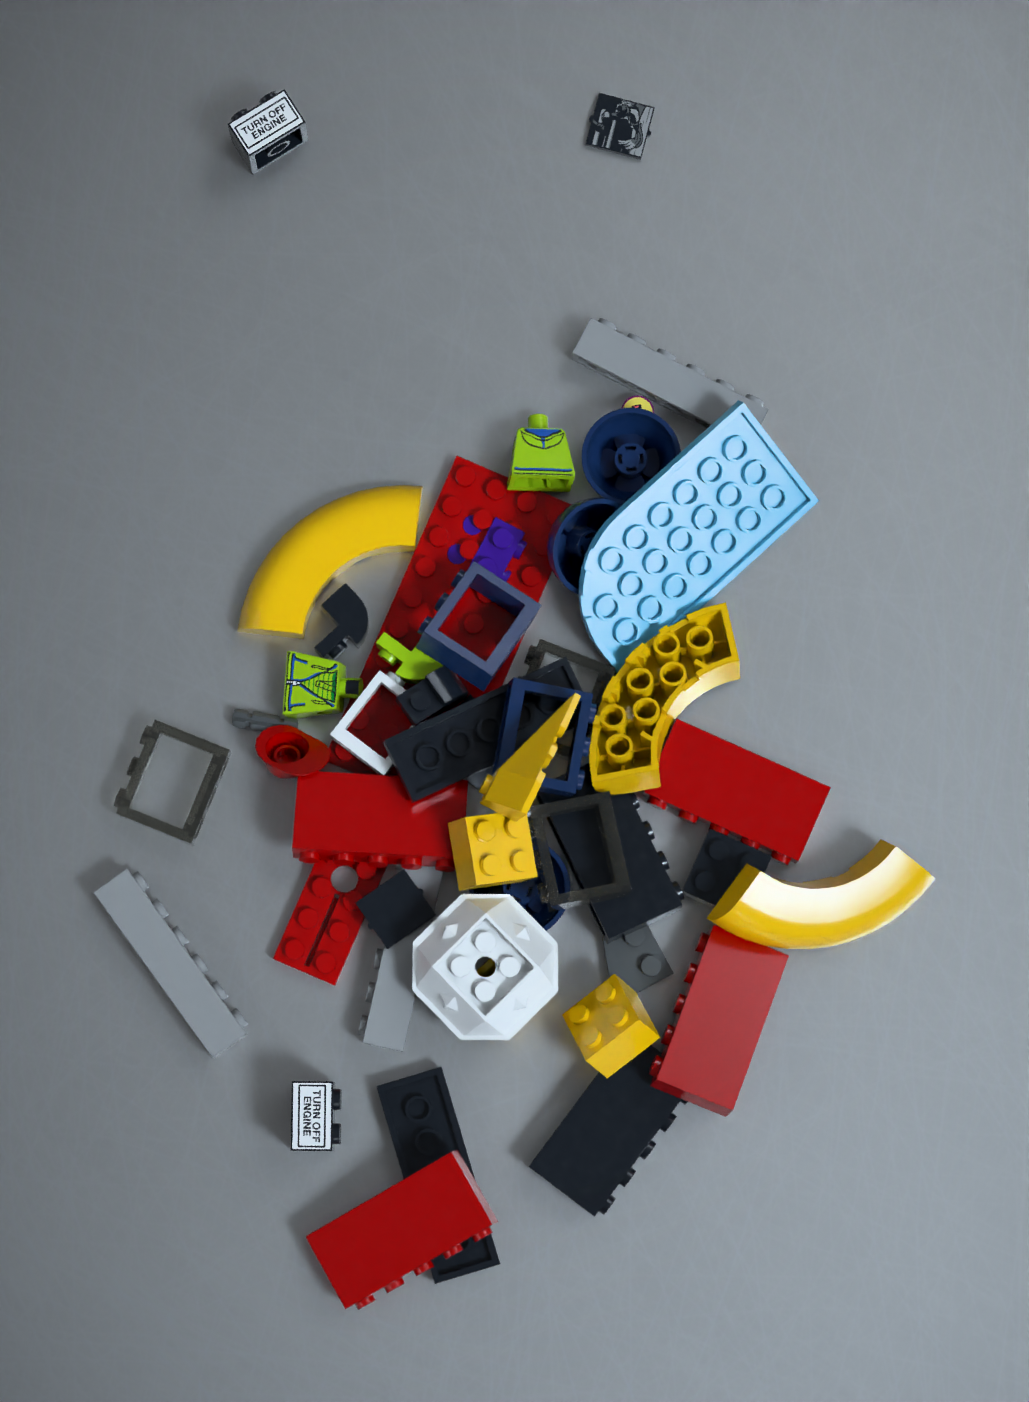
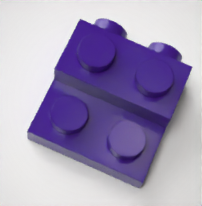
[447,515,527,582]

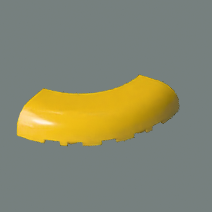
[237,485,423,639]
[589,602,740,795]
[707,839,935,949]

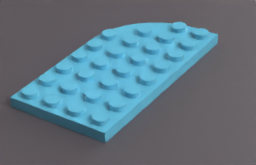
[578,400,819,673]

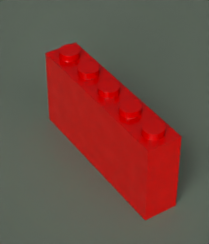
[642,719,831,866]
[292,771,468,872]
[649,925,789,1117]
[305,1150,498,1310]

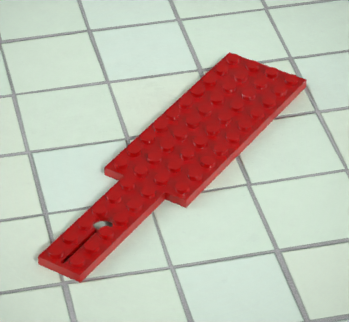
[273,456,572,986]

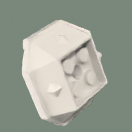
[412,894,558,1040]

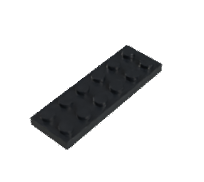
[383,657,583,803]
[376,1067,500,1284]

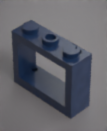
[416,561,542,692]
[491,677,596,797]

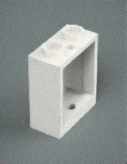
[330,670,432,775]

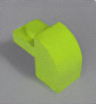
[376,632,444,684]

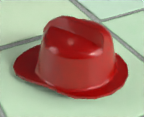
[255,725,330,779]

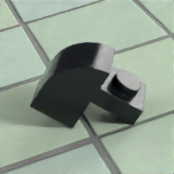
[314,583,369,660]
[395,665,469,727]

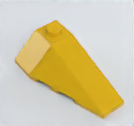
[478,693,581,822]

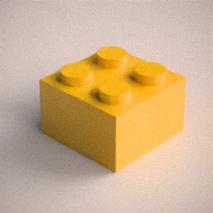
[448,813,538,891]
[562,974,660,1079]

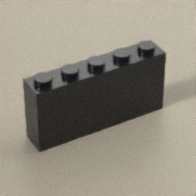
[536,763,684,944]
[528,1045,688,1217]

